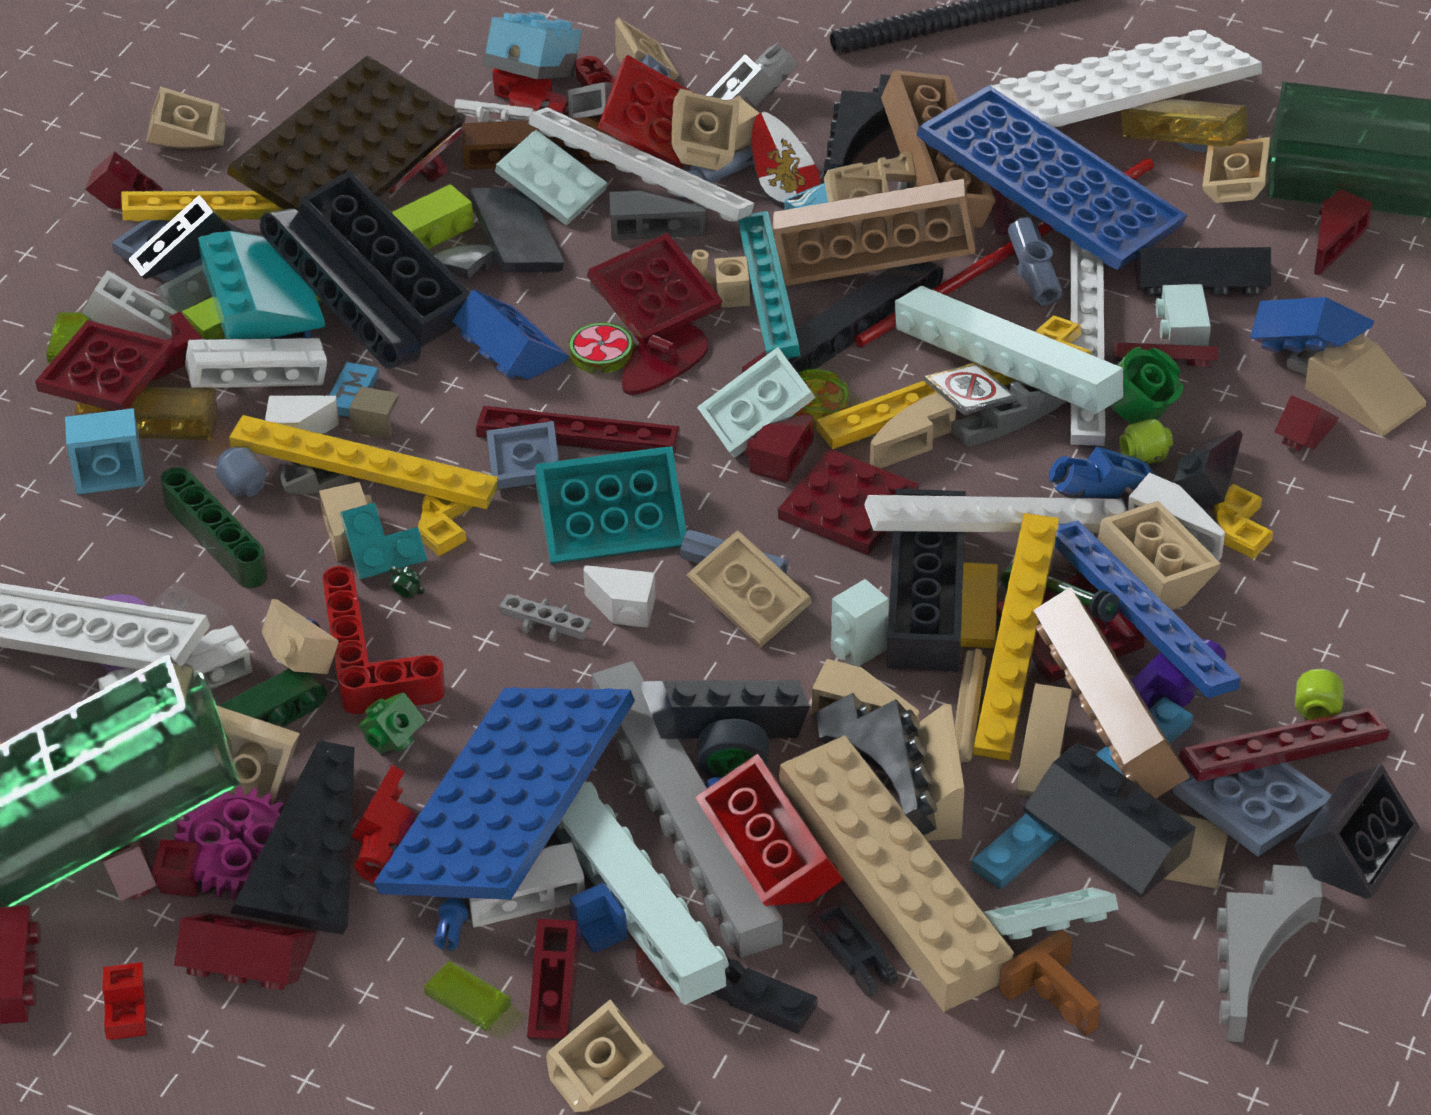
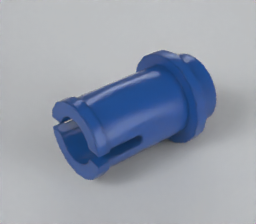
[434,898,469,951]

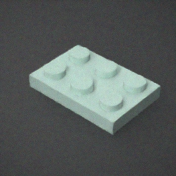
[495,130,607,226]
[697,347,816,458]
[983,887,1118,939]

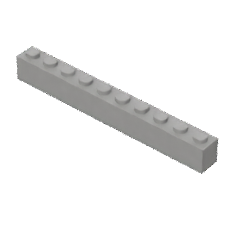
[592,661,783,959]

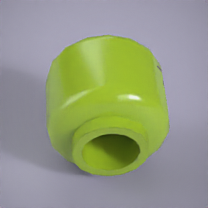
[1120,419,1173,465]
[1295,669,1344,720]

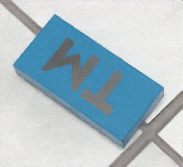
[329,362,379,417]

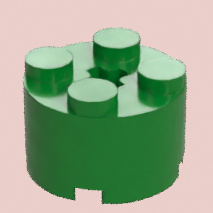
[1110,347,1183,424]

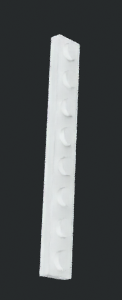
[528,107,754,221]
[864,495,1127,533]

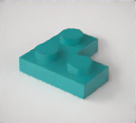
[340,502,428,580]

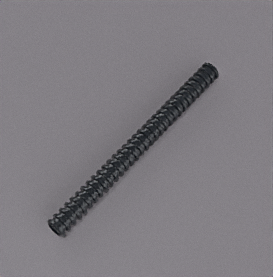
[830,0,1080,55]

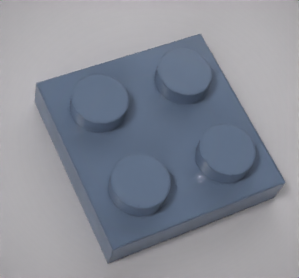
[486,421,559,489]

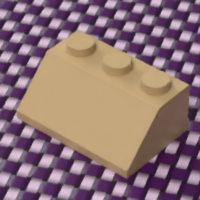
[1098,501,1221,610]
[164,698,300,805]
[917,704,964,841]

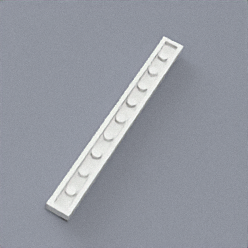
[1070,239,1105,446]

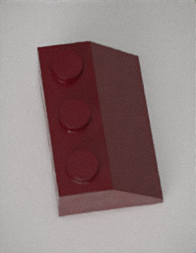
[174,912,317,990]

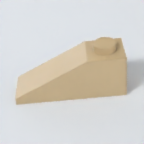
[261,599,339,674]
[812,659,919,720]

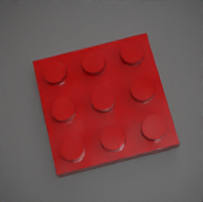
[598,54,694,169]

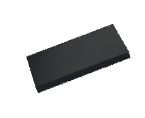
[468,188,564,272]

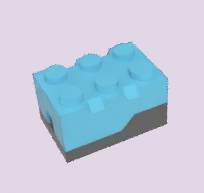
[483,12,582,79]

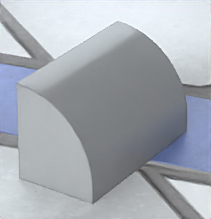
[568,82,614,118]

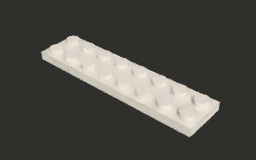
[0,583,210,676]

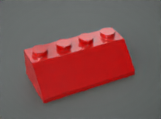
[695,754,843,906]

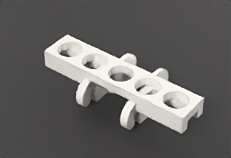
[454,99,534,122]

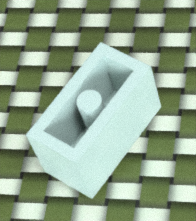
[1156,284,1211,346]
[831,579,889,667]

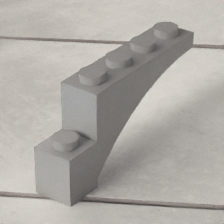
[1217,865,1322,1042]

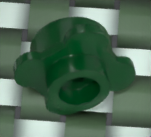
[389,567,425,599]

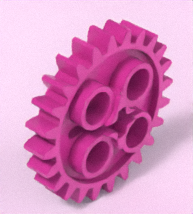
[174,786,284,900]

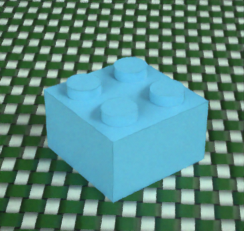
[65,408,145,495]

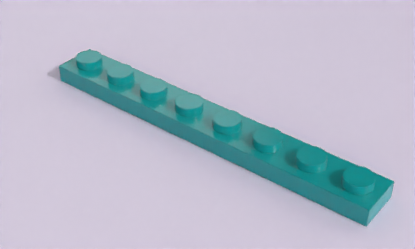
[738,211,800,360]

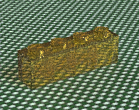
[1121,98,1248,148]
[75,387,219,441]

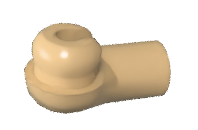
[692,250,716,292]

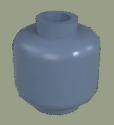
[216,447,267,497]

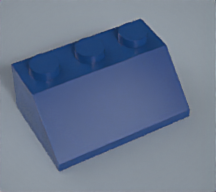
[452,289,569,380]
[1250,297,1374,353]

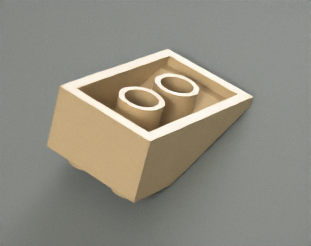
[1305,334,1426,437]

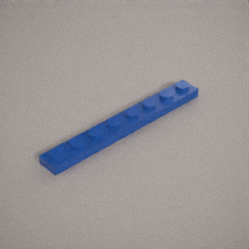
[1054,520,1241,698]

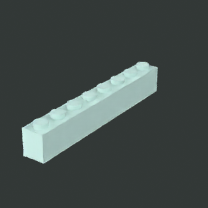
[895,286,1123,414]
[554,781,728,1005]

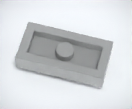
[155,264,212,312]

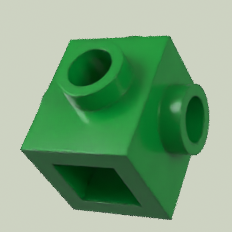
[358,692,426,754]

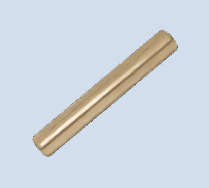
[954,649,986,764]

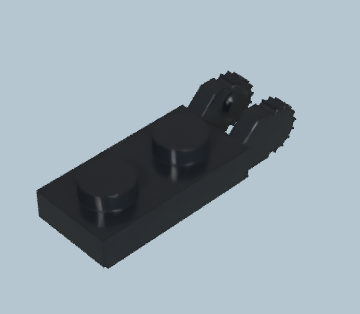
[808,900,899,997]
[711,957,818,1034]

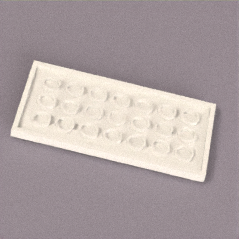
[992,30,1262,128]

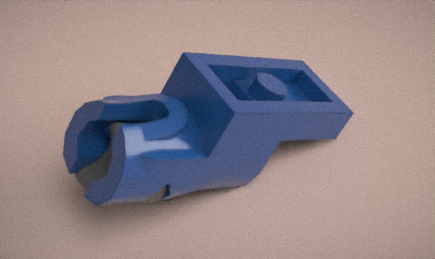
[1049,446,1155,499]

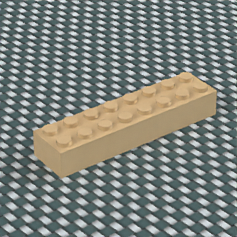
[779,735,1014,1012]

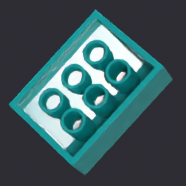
[198,231,325,339]
[535,446,687,564]

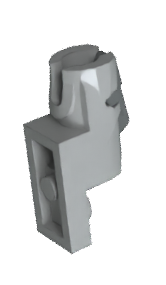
[705,43,799,106]

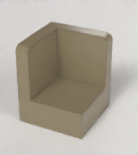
[349,386,398,439]

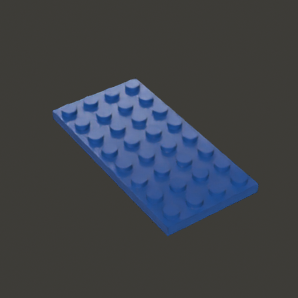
[916,85,1187,270]
[374,687,635,900]

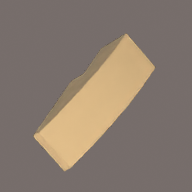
[870,390,956,468]
[1016,684,1072,797]

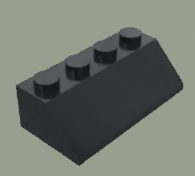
[1134,247,1271,296]
[641,680,810,739]
[1023,742,1196,899]
[1294,763,1420,899]

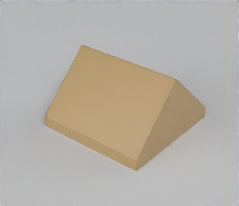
[615,17,679,80]

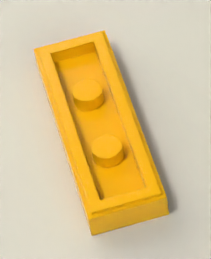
[961,563,998,648]

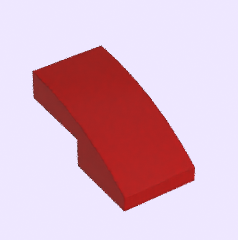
[102,962,147,1041]

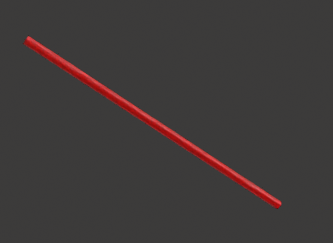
[854,158,1154,347]

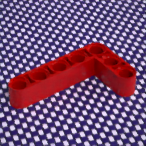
[322,566,446,714]

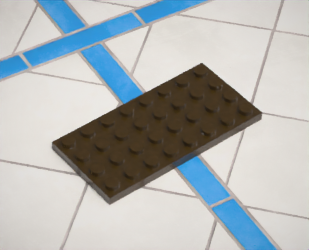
[227,55,466,211]

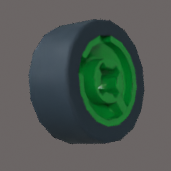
[697,719,769,779]

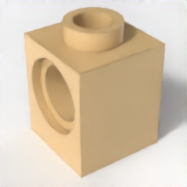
[714,256,750,308]

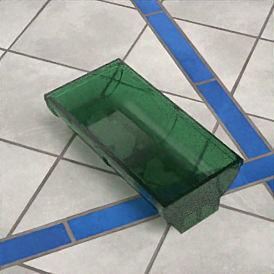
[1268,81,1431,218]
[0,654,240,907]

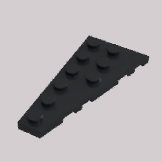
[230,740,355,935]

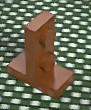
[1000,929,1101,1036]

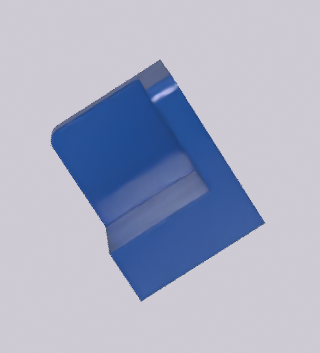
[569,882,627,953]

